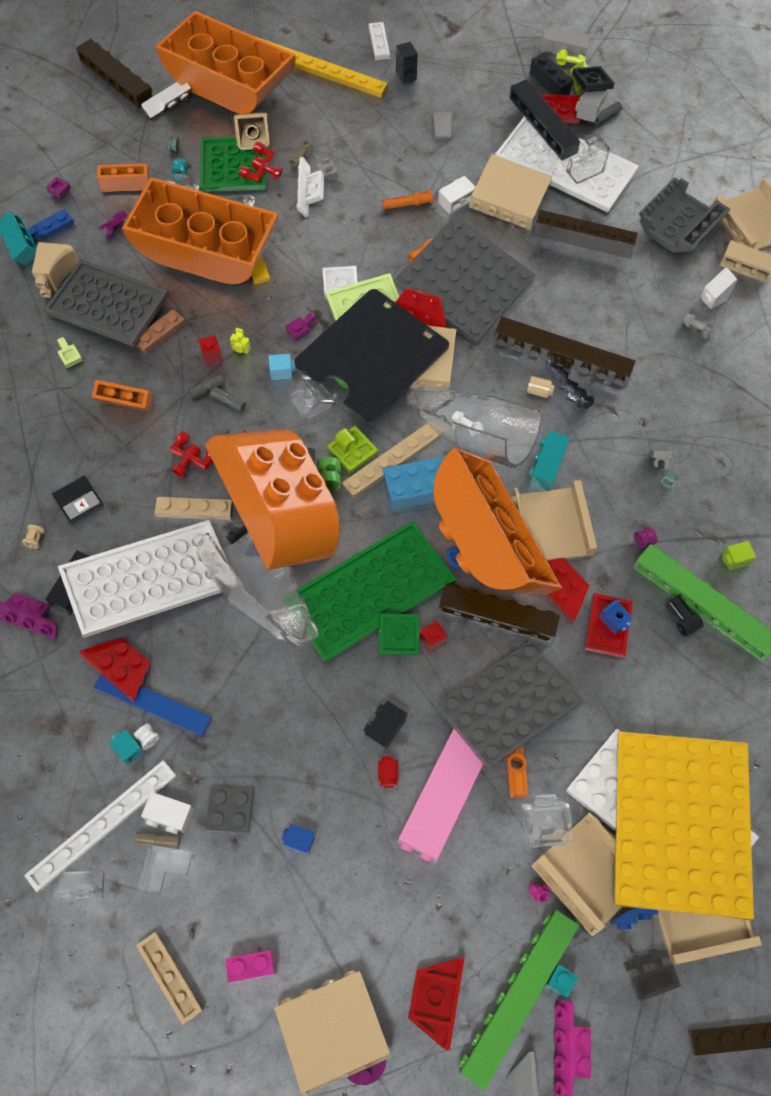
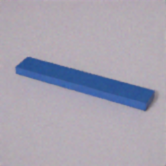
[93,674,212,737]

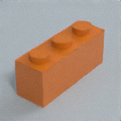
[97,163,151,192]
[92,380,154,412]

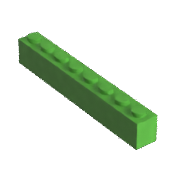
[633,544,771,662]
[458,910,579,1091]

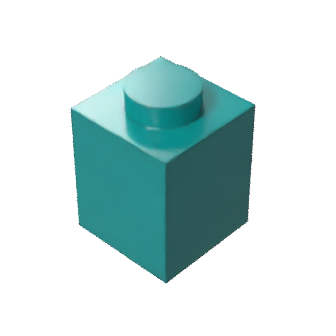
[109,729,144,766]
[545,964,579,998]

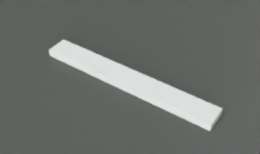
[24,760,177,893]

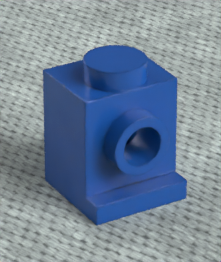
[599,599,633,635]

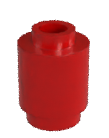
[378,756,399,788]

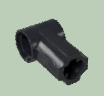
[665,596,704,637]

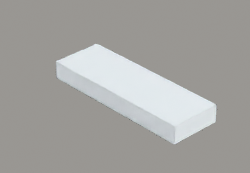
[368,22,390,60]

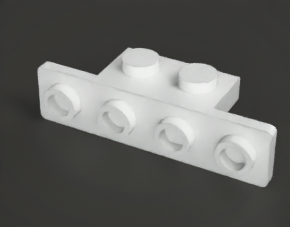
[141,82,192,118]
[296,157,324,218]

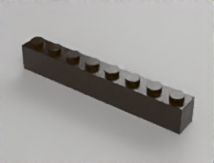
[493,316,636,387]

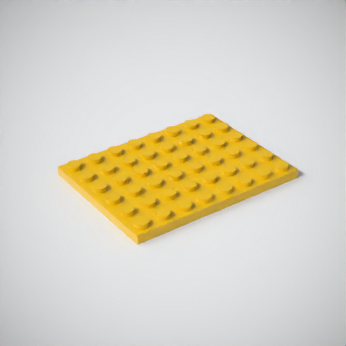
[614,732,754,921]

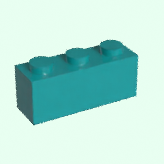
[0,210,37,266]
[528,431,570,491]

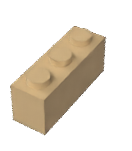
[719,240,771,283]

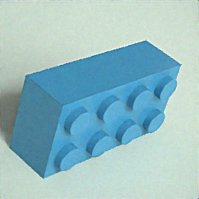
[383,456,446,511]

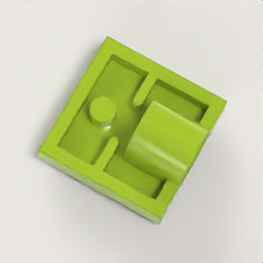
[327,426,378,474]

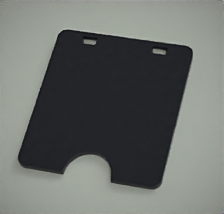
[294,289,449,422]

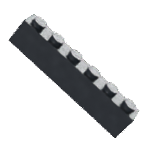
[509,79,580,161]

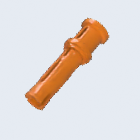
[382,189,433,210]

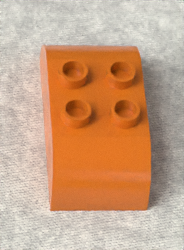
[155,11,296,114]
[122,177,278,284]
[205,428,339,571]
[434,447,562,595]

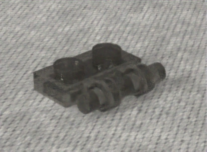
[623,948,681,1001]

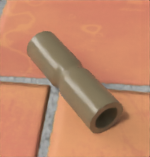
[135,832,181,849]

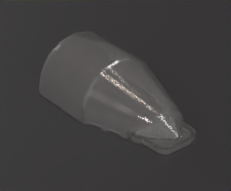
[407,386,543,469]
[196,532,319,647]

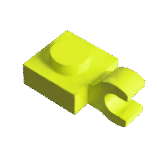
[230,328,251,354]

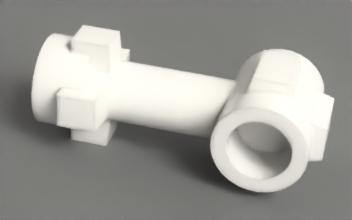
[452,411,484,436]

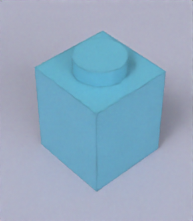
[268,354,295,380]

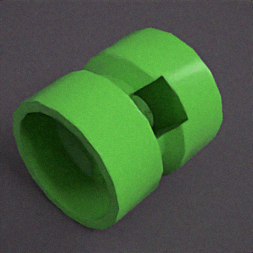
[317,457,341,491]

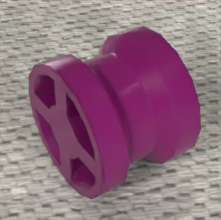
[634,526,658,550]

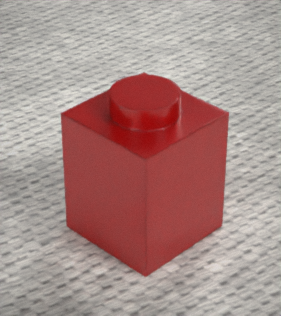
[198,335,223,366]
[419,620,448,653]

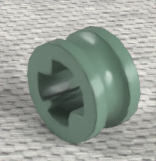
[168,137,179,153]
[660,470,679,487]

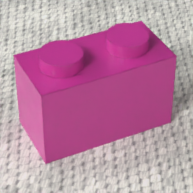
[225,950,276,984]

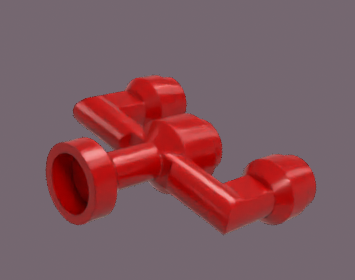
[238,141,283,183]
[168,431,213,478]

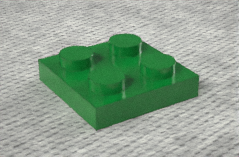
[378,614,419,655]

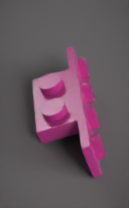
[554,1000,591,1096]

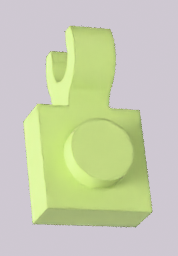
[57,337,83,369]

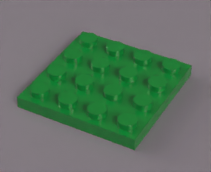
[200,137,266,192]

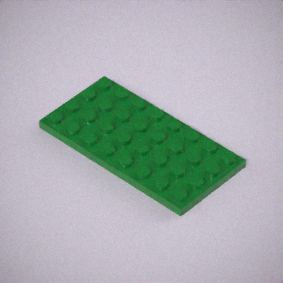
[283,521,456,663]

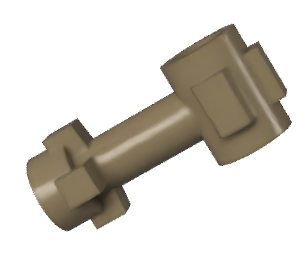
[289,139,313,168]

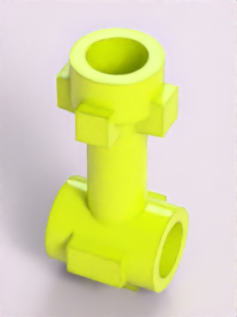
[556,49,586,66]

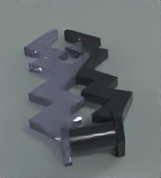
[545,362,595,411]

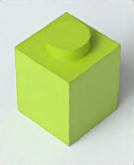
[722,540,756,571]

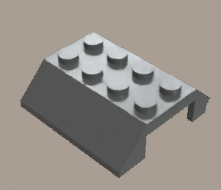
[639,178,730,253]

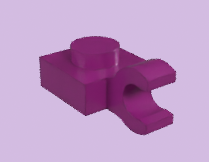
[99,210,127,237]
[286,312,317,341]

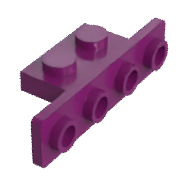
[0,592,58,639]

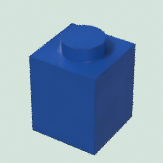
[281,824,316,856]

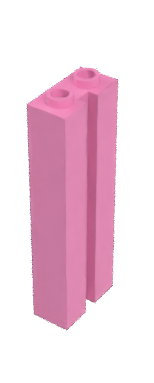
[398,729,483,863]

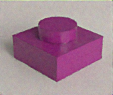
[46,177,71,199]

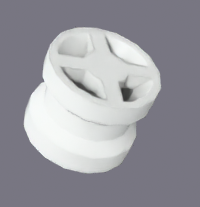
[133,724,160,750]

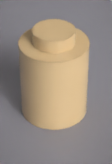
[527,376,555,398]

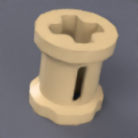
[21,524,45,549]

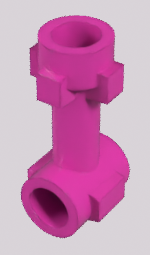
[529,882,551,903]

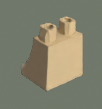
[234,112,270,150]
[32,242,79,298]

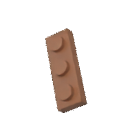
[136,309,185,353]

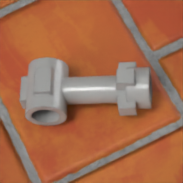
[683,313,716,339]

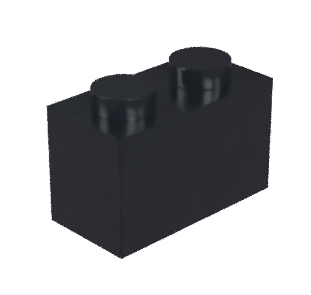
[396,41,418,83]
[363,701,408,752]

